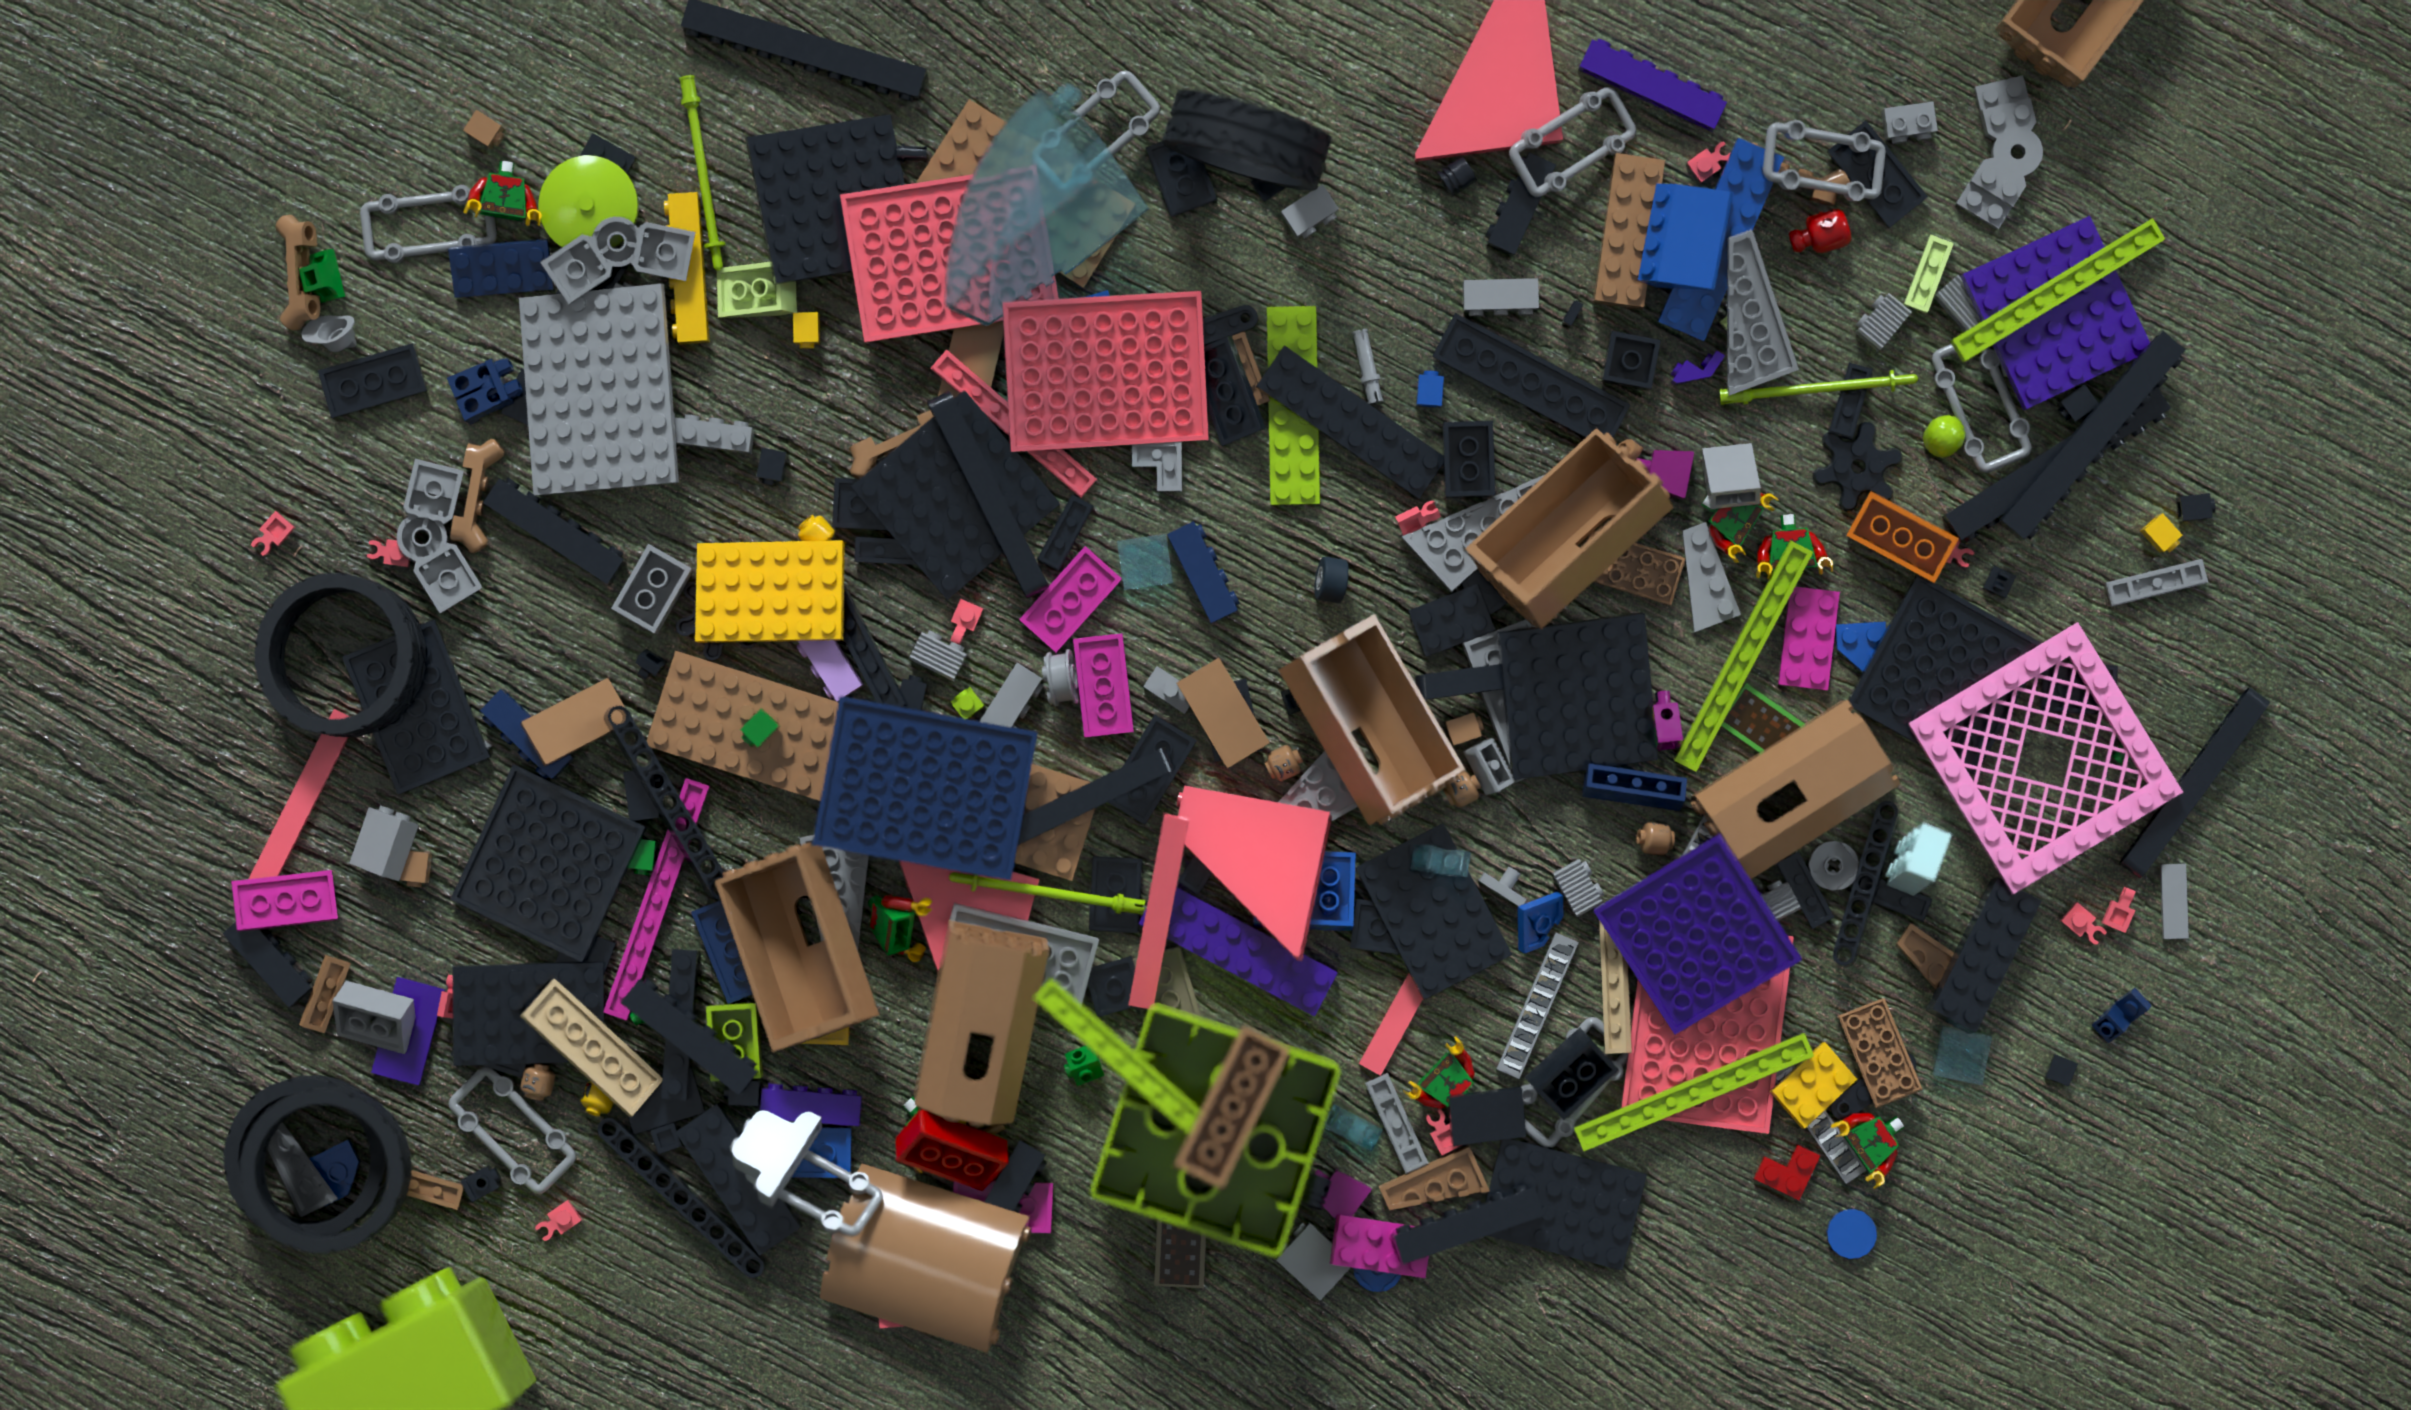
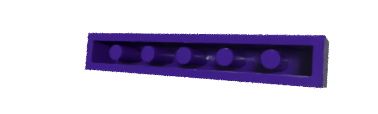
[1578,39,1727,132]

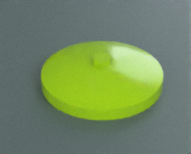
[538,155,639,248]

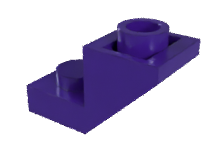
[1670,351,1725,385]

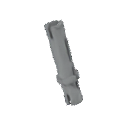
[1352,329,1383,405]

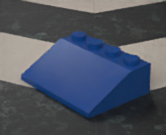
[1638,184,1733,290]
[1253,851,1356,931]

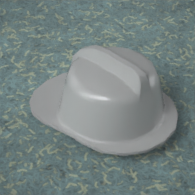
[301,316,356,352]

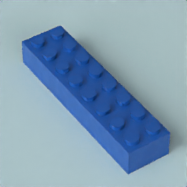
[1658,138,1784,341]

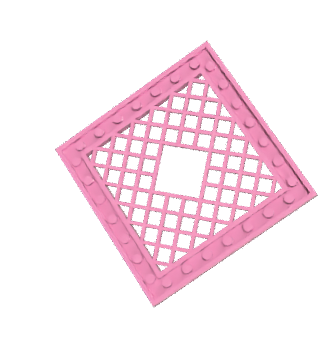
[1907,622,2183,895]

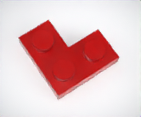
[1753,1145,1820,1200]

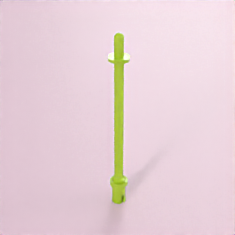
[679,75,726,271]
[1719,370,1918,405]
[949,872,1145,915]

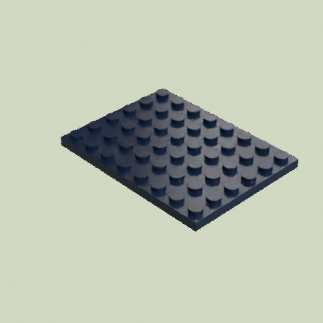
[812,696,1038,880]

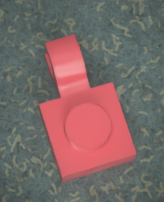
[1395,500,1441,536]
[950,599,984,645]
[2101,887,2136,933]

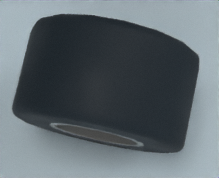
[1314,557,1349,603]

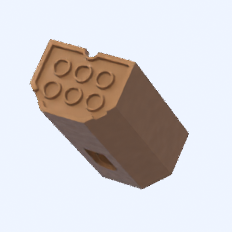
[1995,0,2143,88]
[1465,428,1673,629]
[1278,614,1465,826]
[1690,700,1901,879]
[715,842,879,1052]
[914,920,1049,1126]

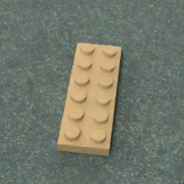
[520,979,663,1117]

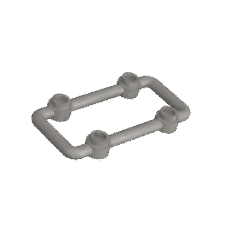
[1030,71,1160,194]
[1509,87,1636,197]
[1763,120,1886,202]
[360,185,497,264]
[1932,344,2032,473]
[1521,1017,1628,1148]
[449,1066,576,1194]
[745,1150,883,1236]

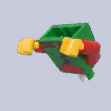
[464,161,542,226]
[1701,493,1779,563]
[1756,514,1833,579]
[868,895,932,962]
[1403,1037,1475,1109]
[1831,1113,1905,1189]

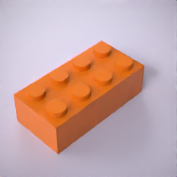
[1846,491,1959,583]

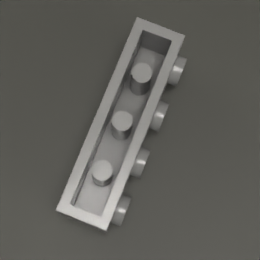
[674,413,755,454]

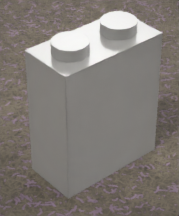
[1702,443,1761,509]
[350,805,419,881]
[1276,1221,1351,1300]

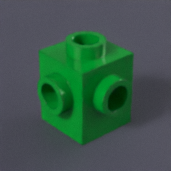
[1064,1045,1105,1086]

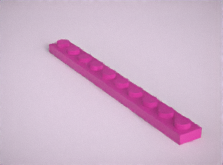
[603,778,710,1020]

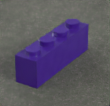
[760,1083,863,1126]

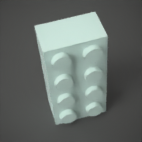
[1885,823,1951,896]

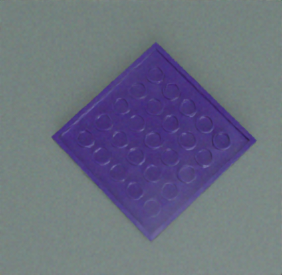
[1960,216,2150,411]
[1594,834,1802,1034]

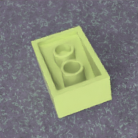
[717,262,797,318]

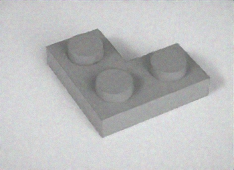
[1132,442,1182,492]

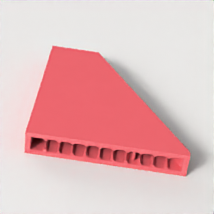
[1414,0,1563,162]
[1177,786,1332,961]
[898,860,1039,974]

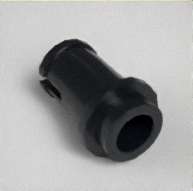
[897,143,927,163]

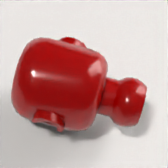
[1788,209,1852,253]

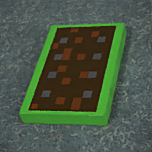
[1721,683,1804,753]

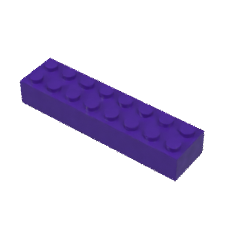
[1138,887,1338,1017]

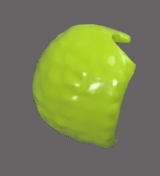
[1923,415,1965,458]

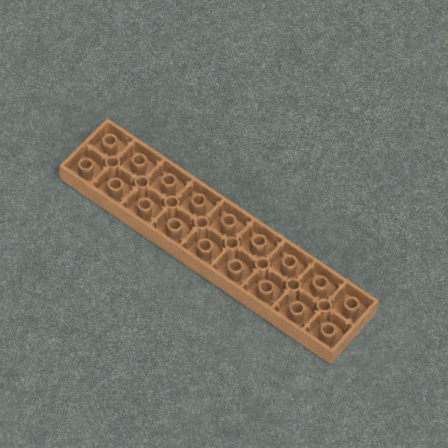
[647,651,1096,881]

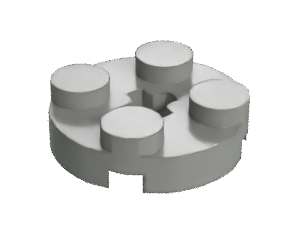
[1808,841,1858,890]

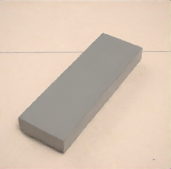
[2160,864,2189,939]

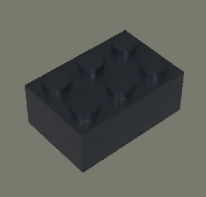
[1442,421,1495,499]
[1525,1027,1619,1120]

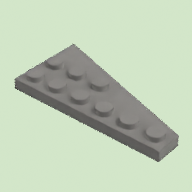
[1278,751,1358,821]

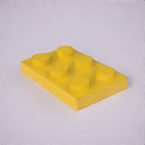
[1770,1042,1857,1129]

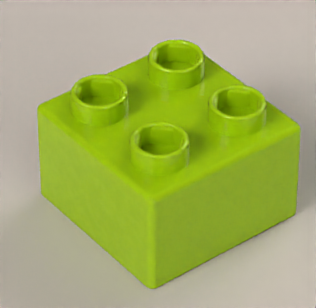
[1091,1003,1340,1257]
[277,1267,537,1410]

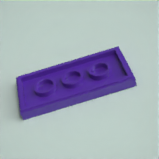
[371,977,446,1086]

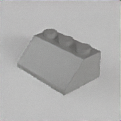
[332,981,416,1054]

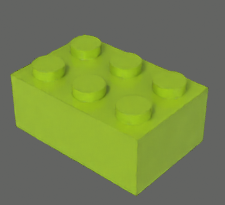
[706,1002,763,1081]

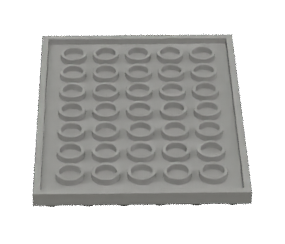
[519,284,679,496]

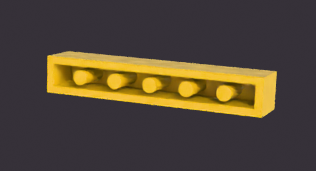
[664,192,710,344]

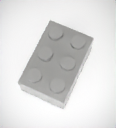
[611,544,694,634]

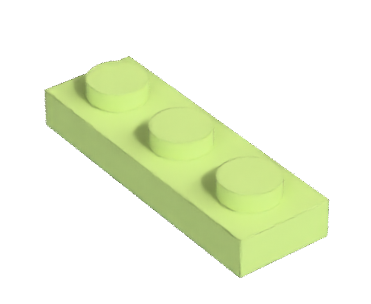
[1903,235,1954,314]

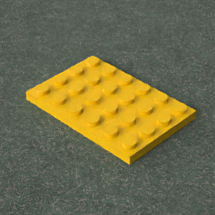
[695,540,845,643]

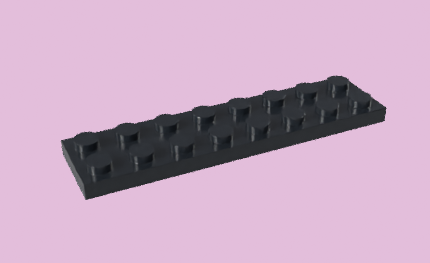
[1432,313,1630,438]
[1256,345,1443,499]

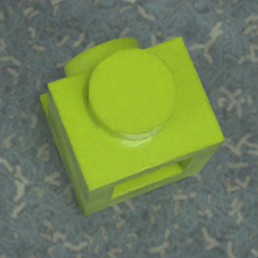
[951,687,985,719]

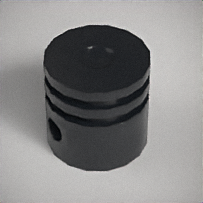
[1436,156,1477,197]
[1298,1173,1332,1210]

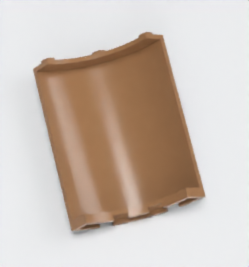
[820,1164,1031,1353]

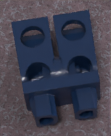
[447,358,523,425]

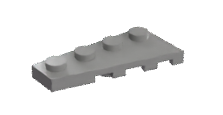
[1682,522,1741,632]
[268,1122,338,1217]

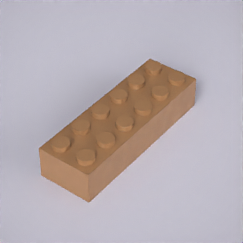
[1593,153,1665,310]
[1173,1026,1290,1189]

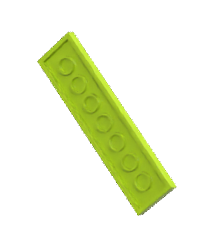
[1267,306,1320,505]

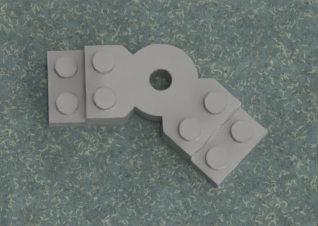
[1956,75,2043,230]
[540,217,696,304]
[396,459,483,614]

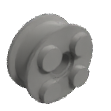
[1042,649,1079,706]

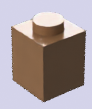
[463,110,505,150]
[1445,713,1484,746]
[400,851,432,887]

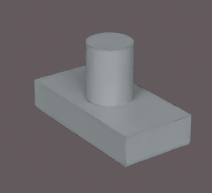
[1143,666,1190,714]
[1478,866,1527,906]

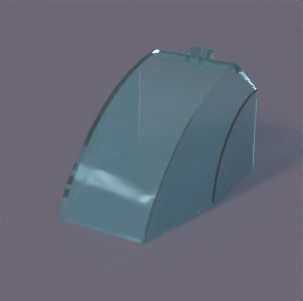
[945,84,1149,326]

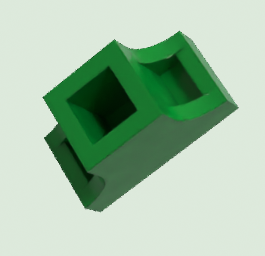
[299,249,345,303]

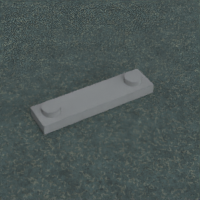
[2105,559,2208,607]
[1365,1073,1429,1174]

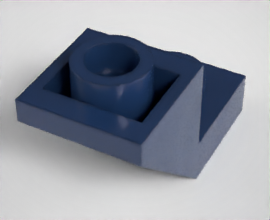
[2092,988,2152,1043]

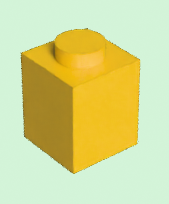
[793,312,820,349]
[2140,513,2182,553]

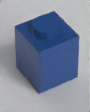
[1416,371,1444,408]

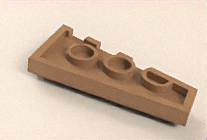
[1895,923,1954,989]
[1379,1145,1490,1210]

